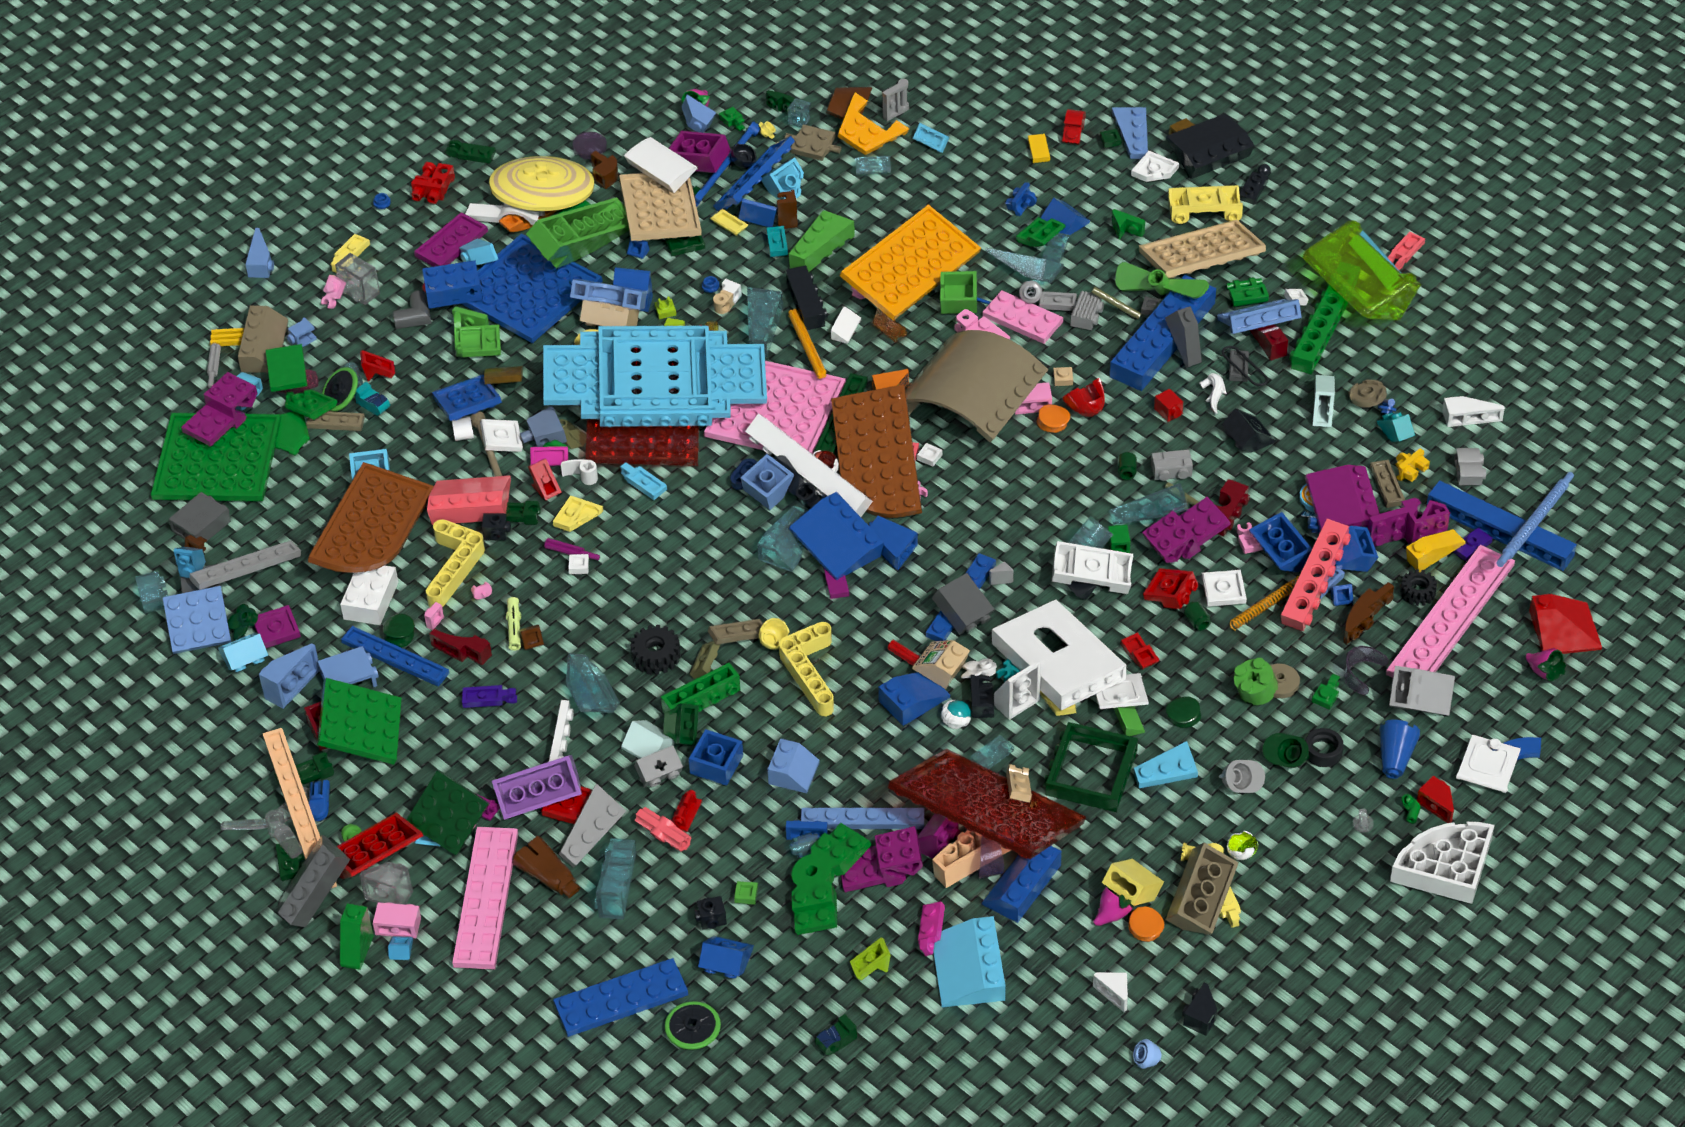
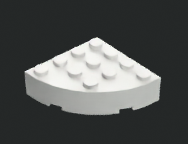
[1390,822,1494,904]

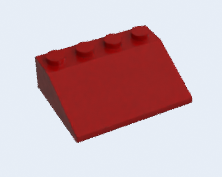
[337,812,423,879]

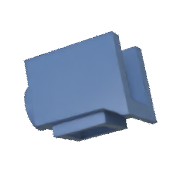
[286,317,317,347]

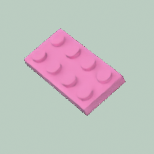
[983,290,1063,344]

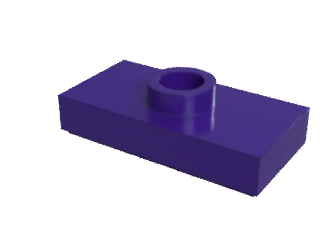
[1453,527,1493,562]

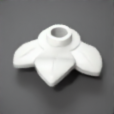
[961,659,997,678]

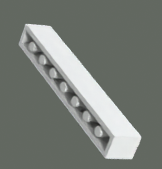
[745,413,873,517]

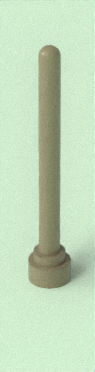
[470,412,502,476]

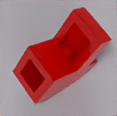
[1062,109,1086,145]

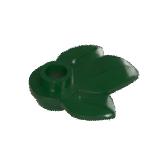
[228,604,258,640]

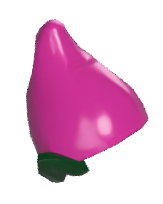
[1525,648,1567,682]
[1093,887,1133,926]

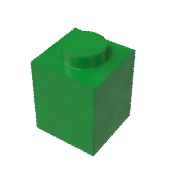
[1108,525,1131,553]

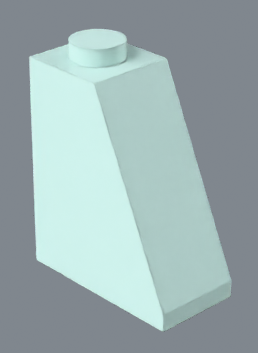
[1313,375,1335,427]

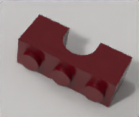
[1216,479,1250,537]

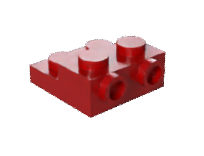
[1143,568,1198,609]

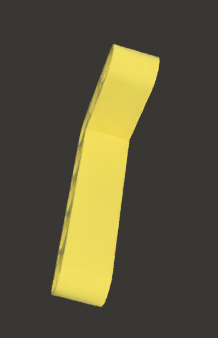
[426,519,485,608]
[779,622,834,716]

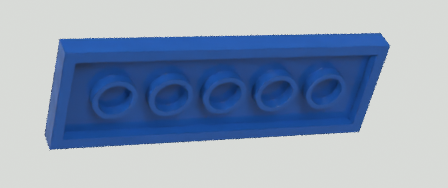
[713,136,795,211]
[553,958,688,1037]

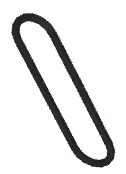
[1221,346,1268,386]

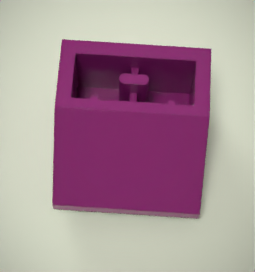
[918,806,960,859]

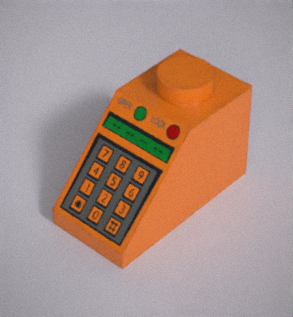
[872,369,909,390]

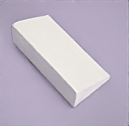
[831,307,861,344]

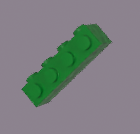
[661,663,741,713]

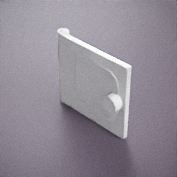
[1096,673,1148,709]
[1456,735,1521,793]

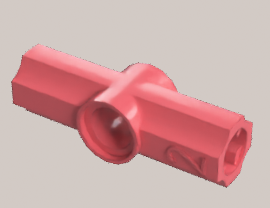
[635,807,692,852]

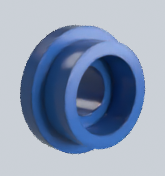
[373,193,391,209]
[702,276,720,293]

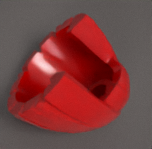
[1062,378,1105,417]

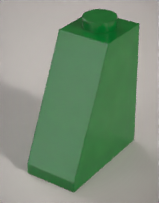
[340,903,374,970]

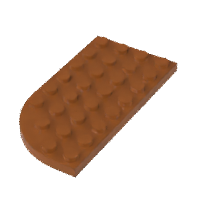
[831,384,922,518]
[308,462,434,573]

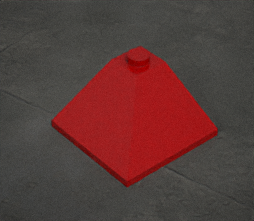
[1529,594,1602,654]

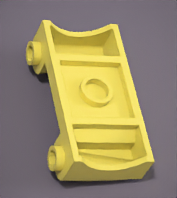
[1168,185,1243,224]

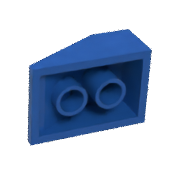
[878,672,950,726]

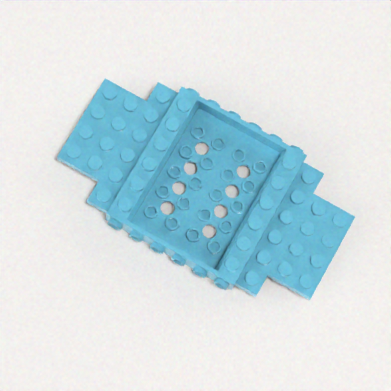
[543,326,767,427]

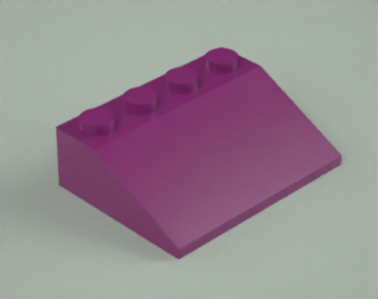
[1305,465,1379,532]

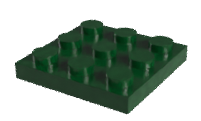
[407,770,490,855]

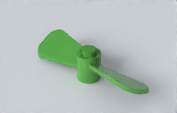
[1115,262,1209,299]

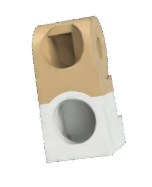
[713,279,742,314]

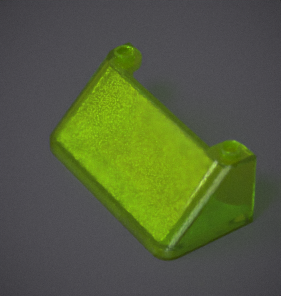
[1302,220,1421,320]

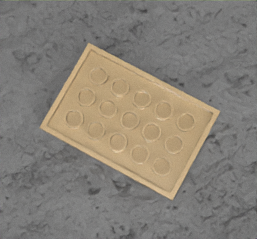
[619,173,701,241]
[1139,220,1266,278]

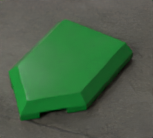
[285,389,337,420]
[275,411,310,456]

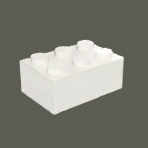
[340,565,398,625]

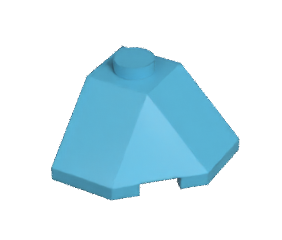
[761,157,804,200]

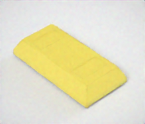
[710,209,748,236]

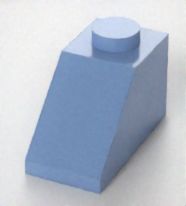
[682,95,716,133]

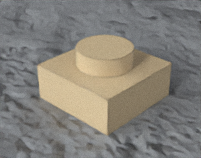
[1053,367,1073,386]

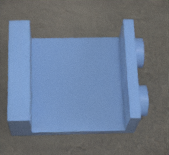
[318,646,379,687]

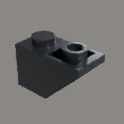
[1182,982,1217,1036]

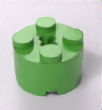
[1234,658,1278,705]

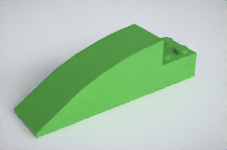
[526,197,629,269]

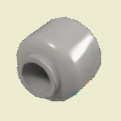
[1019,280,1042,304]

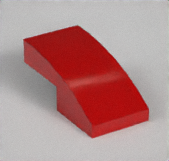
[1120,632,1159,670]

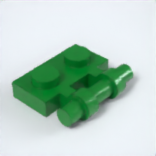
[1226,277,1269,307]

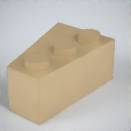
[580,300,639,327]

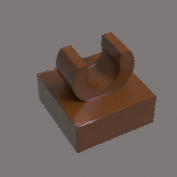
[185,535,207,553]
[520,625,544,650]

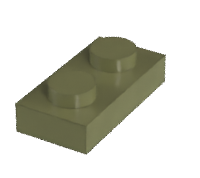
[690,640,720,679]

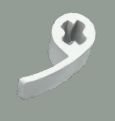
[452,415,474,441]
[561,459,598,485]

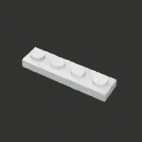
[549,700,573,762]

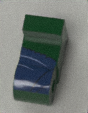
[815,1014,857,1056]

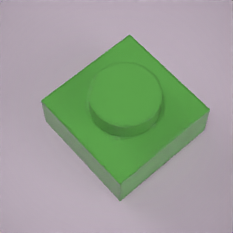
[734,881,758,904]

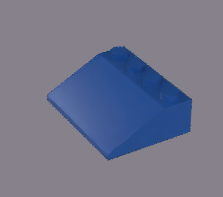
[789,491,884,580]

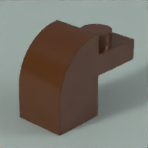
[591,150,619,189]

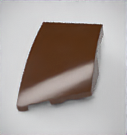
[826,87,872,120]

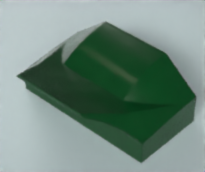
[663,703,699,746]

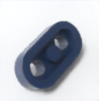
[730,458,757,490]

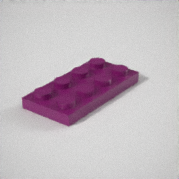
[414,212,488,267]

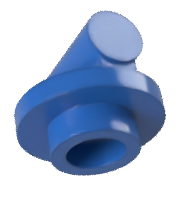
[1378,399,1397,414]
[1308,517,1320,533]

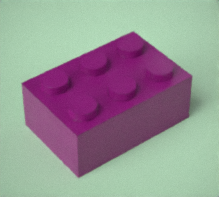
[669,131,731,173]

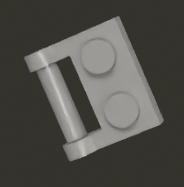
[882,79,909,121]

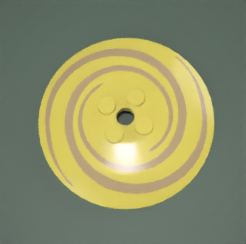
[489,156,594,211]

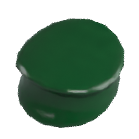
[383,614,415,648]
[1166,697,1201,728]

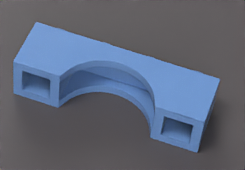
[570,279,647,310]

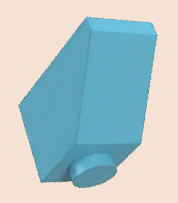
[459,238,498,265]

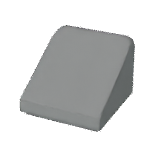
[989,562,1013,585]

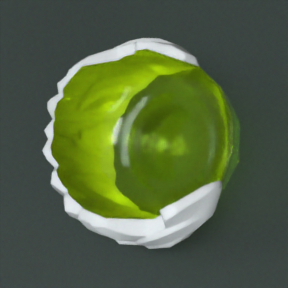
[1227,831,1258,860]

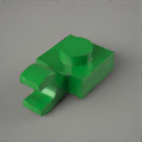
[719,107,745,131]
[1312,674,1340,710]

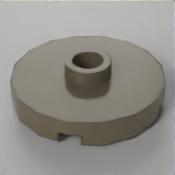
[1349,380,1387,407]
[1270,663,1300,699]

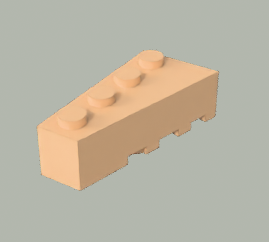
[932,809,1013,888]

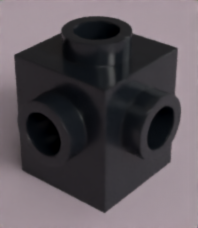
[482,513,511,541]
[694,896,727,930]

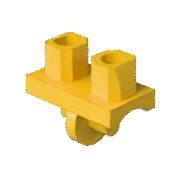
[1396,448,1430,482]

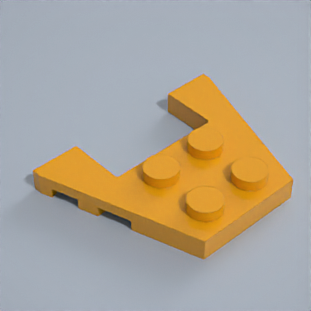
[838,92,909,155]

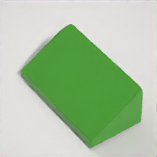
[1113,706,1145,736]

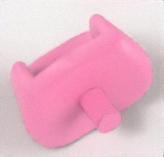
[471,582,492,600]

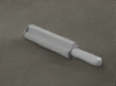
[207,343,221,388]

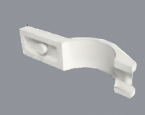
[466,203,545,225]

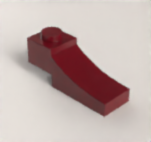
[429,629,492,665]

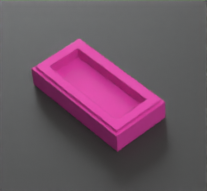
[530,447,568,466]

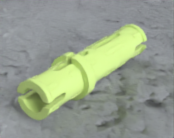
[506,597,521,651]

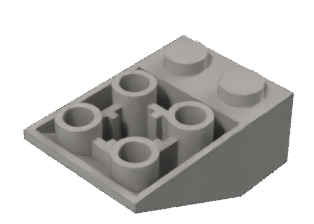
[1389,666,1455,716]

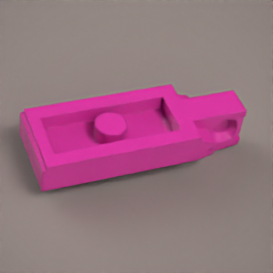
[918,901,945,956]

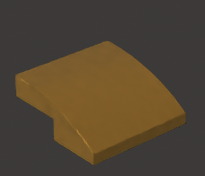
[484,366,523,384]

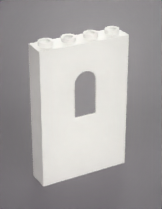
[992,600,1126,710]

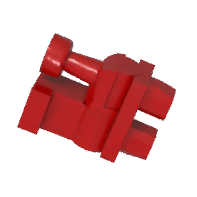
[411,162,455,204]

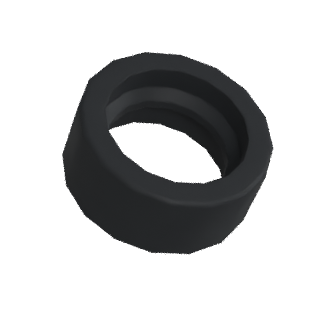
[1305,728,1343,767]

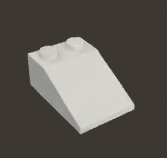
[994,660,1041,720]

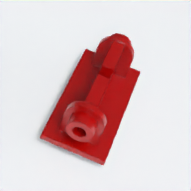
[671,790,702,832]

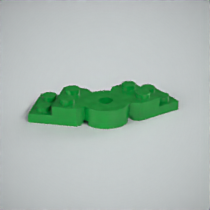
[792,823,871,935]

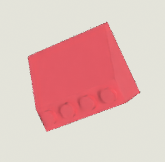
[427,475,511,525]

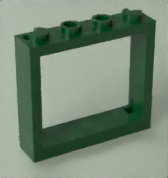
[1043,722,1138,813]

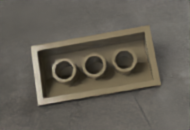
[238,306,289,373]
[1166,843,1239,935]

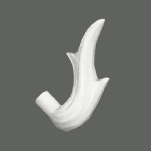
[1199,373,1227,414]

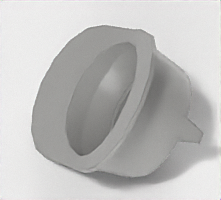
[1219,760,1265,793]

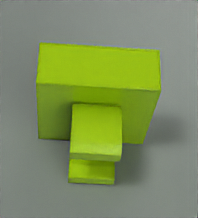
[654,296,676,319]

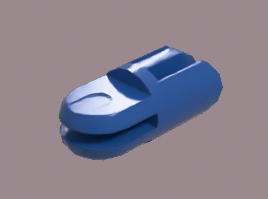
[308,780,330,822]

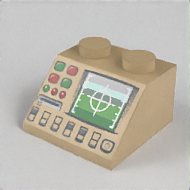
[912,640,970,689]

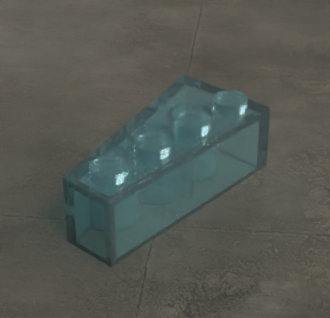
[747,287,783,357]
[595,838,637,920]

